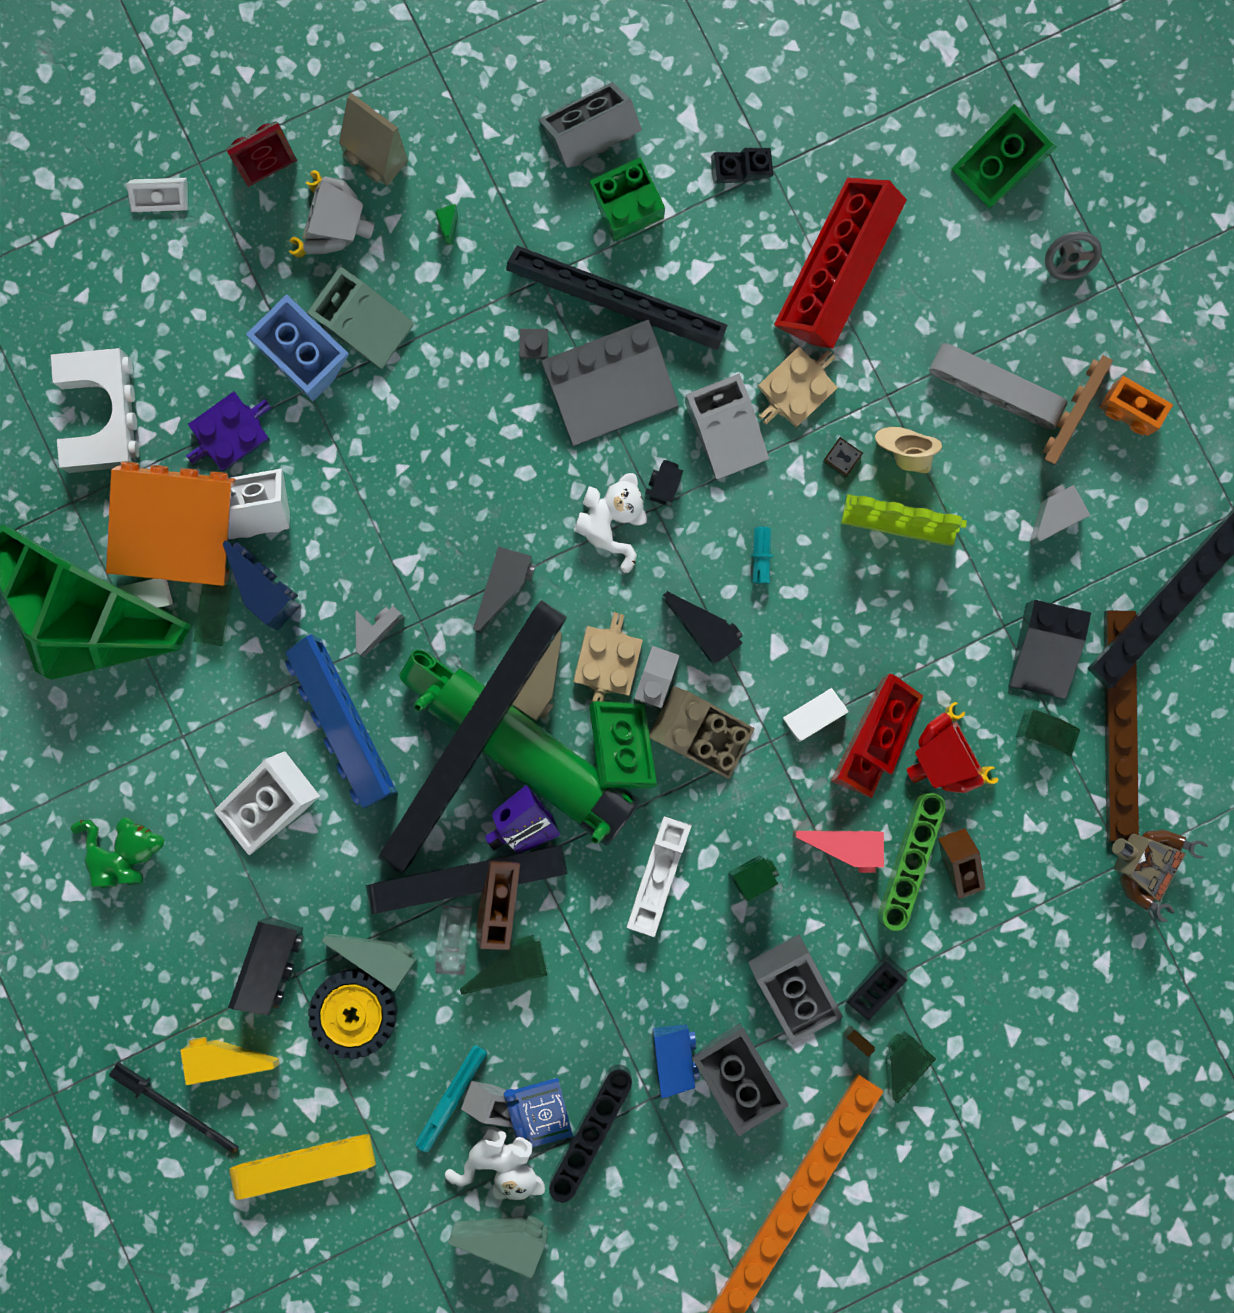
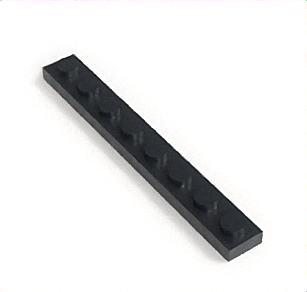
[506,246,728,350]
[1087,508,1234,689]

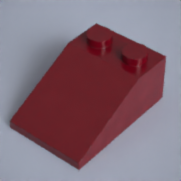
[226,121,297,187]

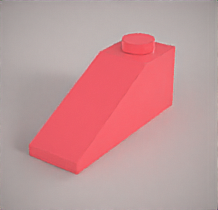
[793,830,884,873]

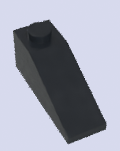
[662,591,743,666]

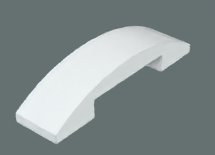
[626,816,691,937]

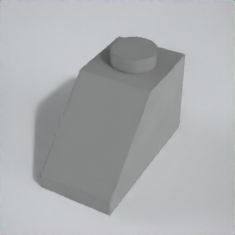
[1030,485,1090,546]
[634,646,679,710]
[461,1081,518,1127]

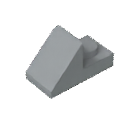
[355,606,405,657]

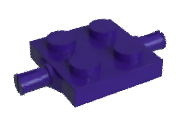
[186,391,272,472]

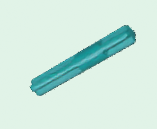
[415,1045,487,1152]

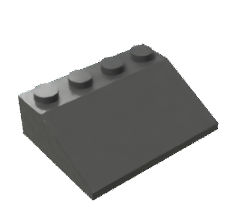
[541,320,679,447]

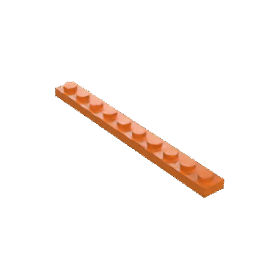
[707,1073,884,1313]

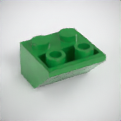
[589,157,665,242]

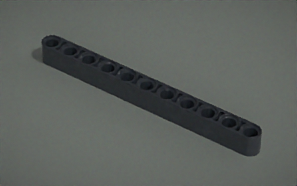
[378,600,567,875]

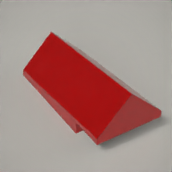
[831,673,923,798]

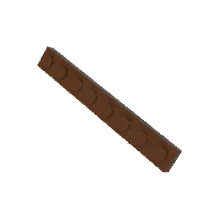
[1104,610,1139,841]

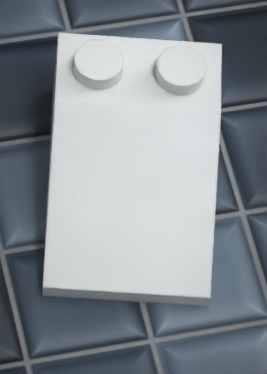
[214,751,320,855]

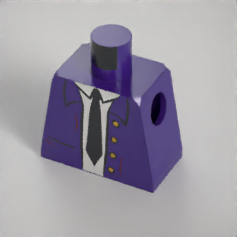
[485,785,561,854]

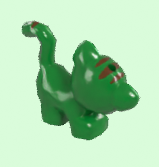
[70,817,165,888]

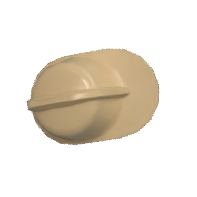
[875,427,942,474]

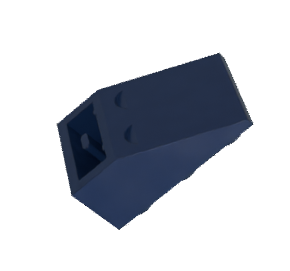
[223,540,301,630]

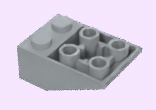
[684,373,769,480]

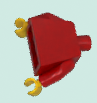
[907,702,998,793]

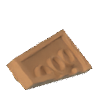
[1043,355,1113,465]

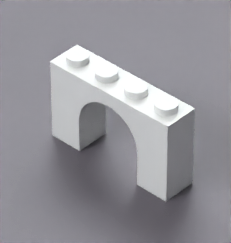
[51,348,139,473]

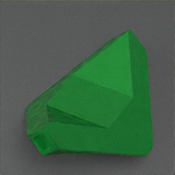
[0,524,193,680]

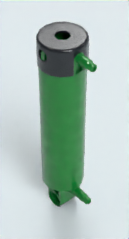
[399,650,640,846]

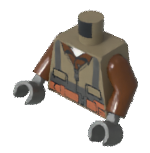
[1112,829,1208,922]

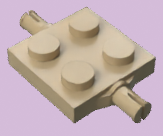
[757,346,838,428]
[573,612,643,702]

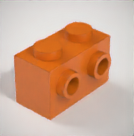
[1099,375,1173,436]

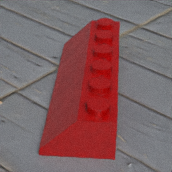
[774,177,907,349]

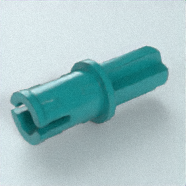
[750,526,773,584]

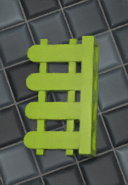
[840,494,967,546]

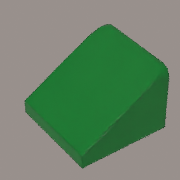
[435,204,458,245]

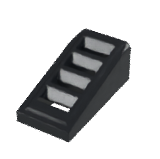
[846,955,908,1021]

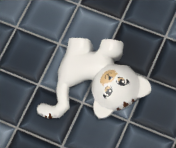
[574,473,647,573]
[445,1127,545,1200]

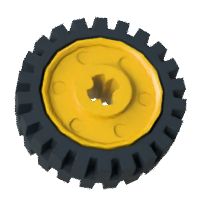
[308,969,398,1060]

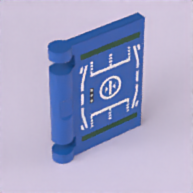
[504,1078,573,1147]

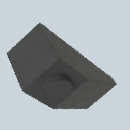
[473,546,536,633]

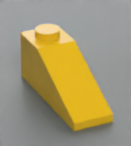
[180,1037,280,1085]

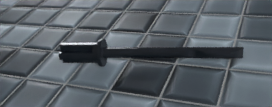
[109,1061,239,1154]

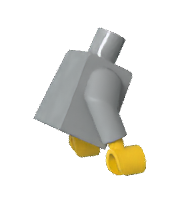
[289,170,374,258]

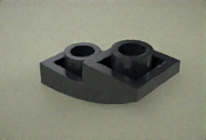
[711,148,774,184]

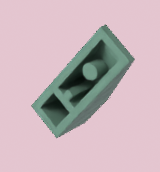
[322,934,417,991]

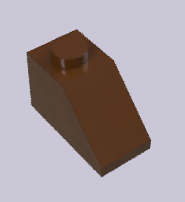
[938,828,986,899]

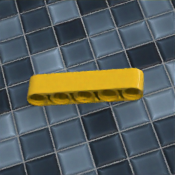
[229,1134,376,1200]

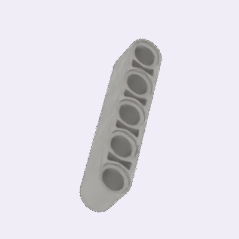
[929,343,1068,430]

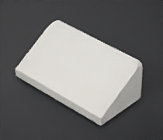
[126,178,188,212]
[783,688,849,742]

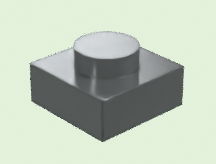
[519,329,548,360]

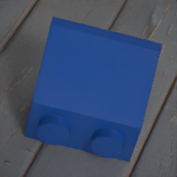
[653,1024,700,1098]

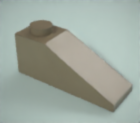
[512,631,562,721]

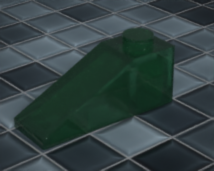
[460,935,548,995]

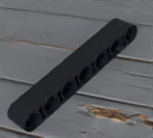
[365,845,568,914]

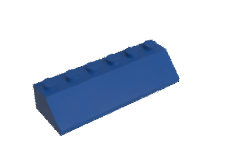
[285,634,398,808]

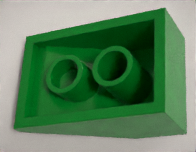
[951,104,1057,209]

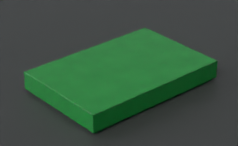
[589,701,657,789]

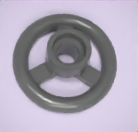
[1045,231,1102,280]

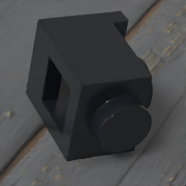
[644,460,683,507]

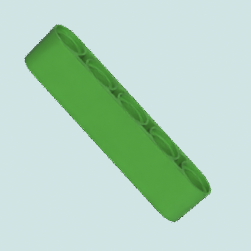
[878,793,946,931]

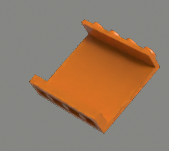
[106,462,236,586]

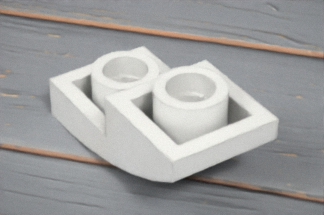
[119,579,173,608]

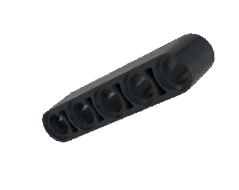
[549,1064,632,1203]

